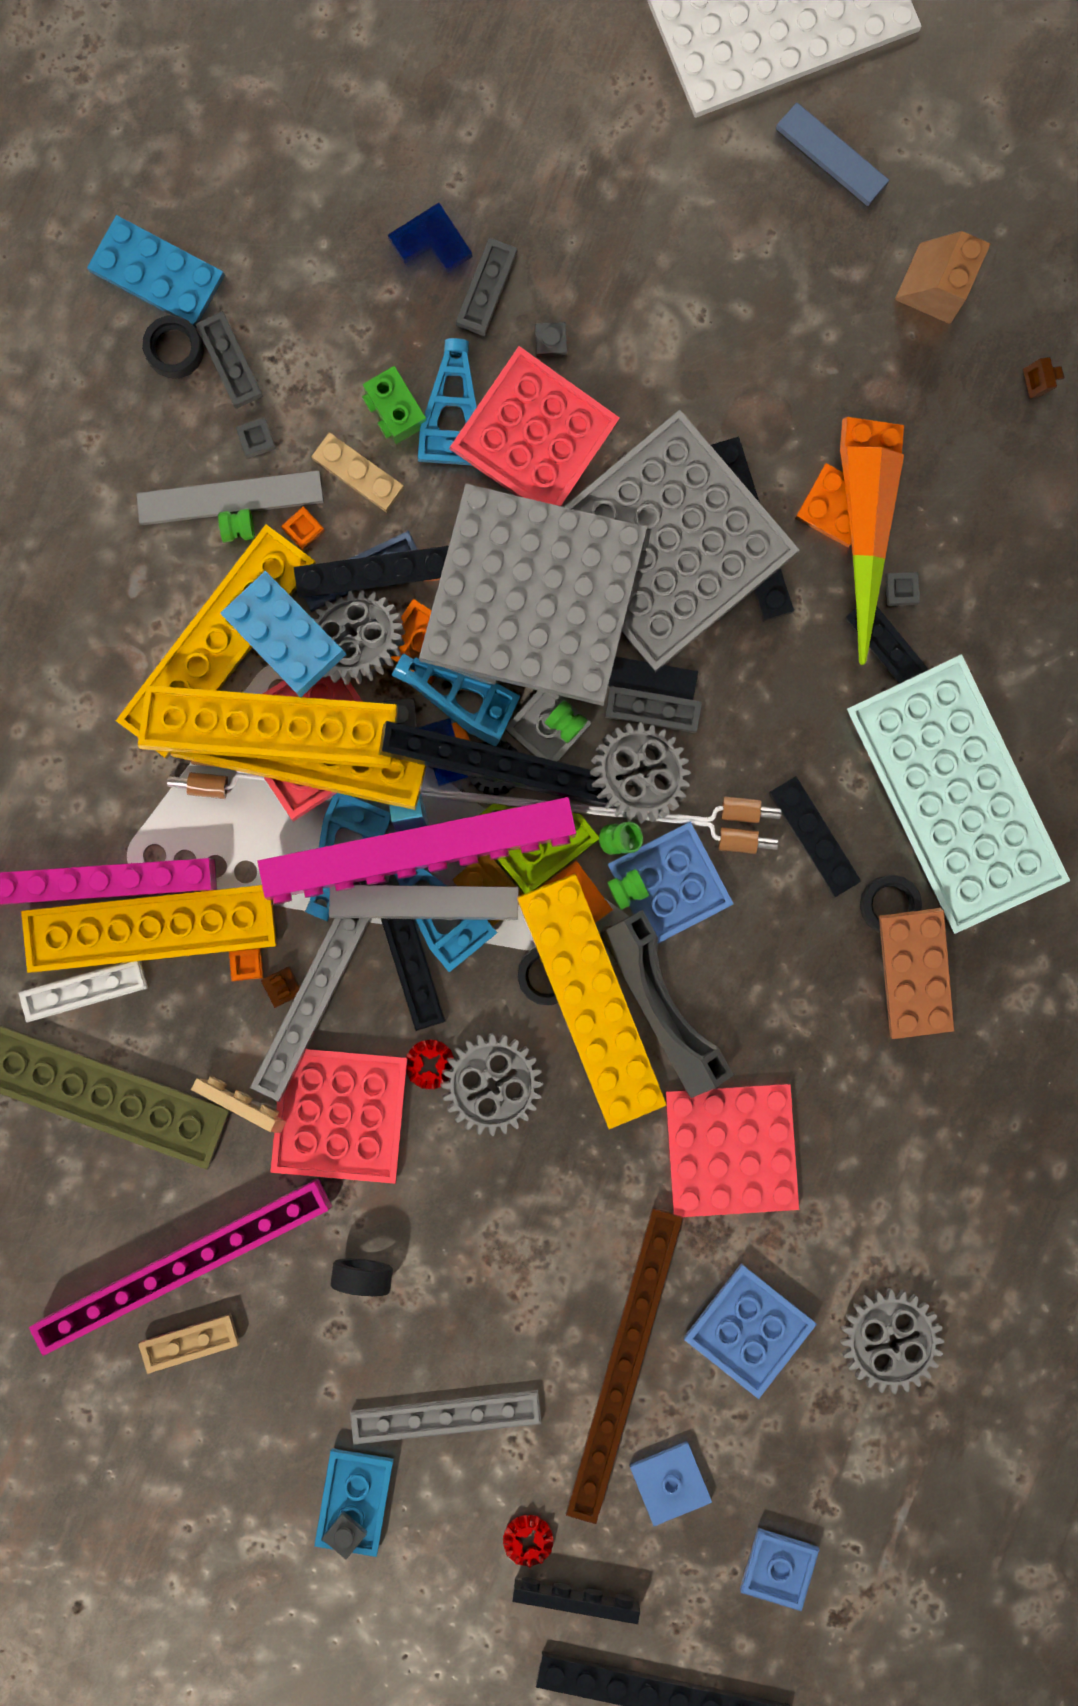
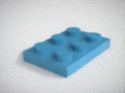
[314,1448,394,1557]

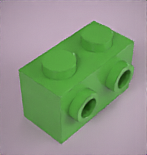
[362,366,426,444]

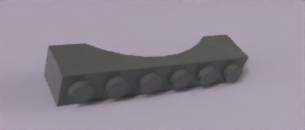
[600,910,733,1098]

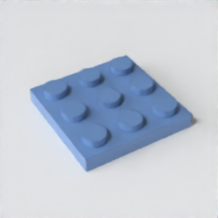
[607,821,733,943]
[683,1263,817,1399]

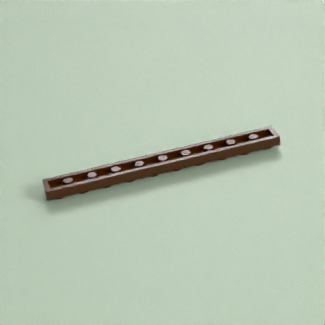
[566,1207,683,1524]

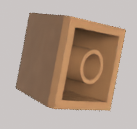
[895,231,991,324]

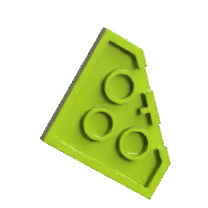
[479,803,599,894]

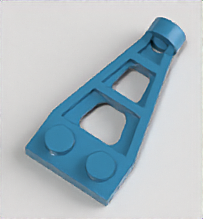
[418,338,477,465]
[391,653,520,747]
[305,793,391,922]
[394,868,498,972]

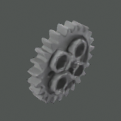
[313,590,405,685]
[590,722,691,824]
[440,1033,543,1136]
[840,1288,944,1394]

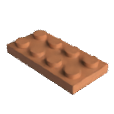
[879,908,954,1039]

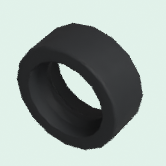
[142,316,204,379]
[860,875,922,933]
[517,948,558,1006]
[330,1258,393,1297]

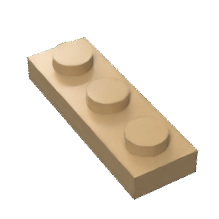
[311,432,404,513]
[191,1076,286,1133]
[138,1313,240,1374]

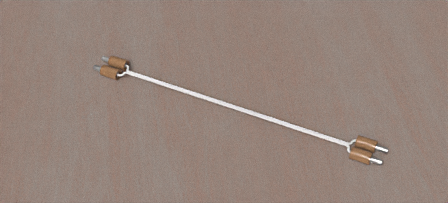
[167,761,782,854]

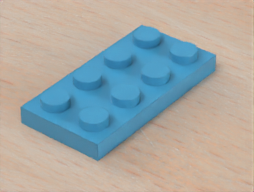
[87,215,225,328]
[220,571,347,698]

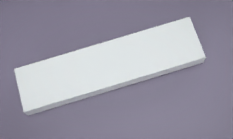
[18,961,148,1023]

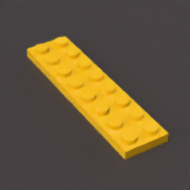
[115,524,316,759]
[138,685,398,768]
[170,751,427,810]
[516,874,667,1129]
[21,885,277,973]

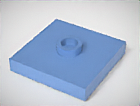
[629,1441,712,1526]
[740,1528,819,1611]

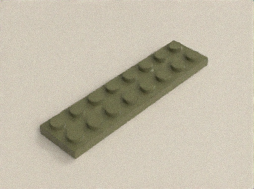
[0,1025,230,1170]

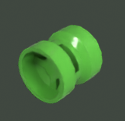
[218,508,255,543]
[544,700,588,744]
[599,822,643,855]
[607,869,649,910]

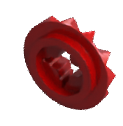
[406,1039,454,1089]
[503,1515,553,1568]

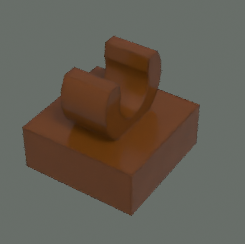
[1023,357,1065,398]
[261,966,300,1008]

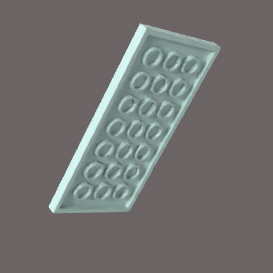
[847,654,1070,934]

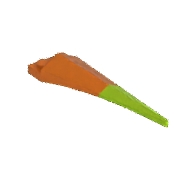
[840,417,904,665]

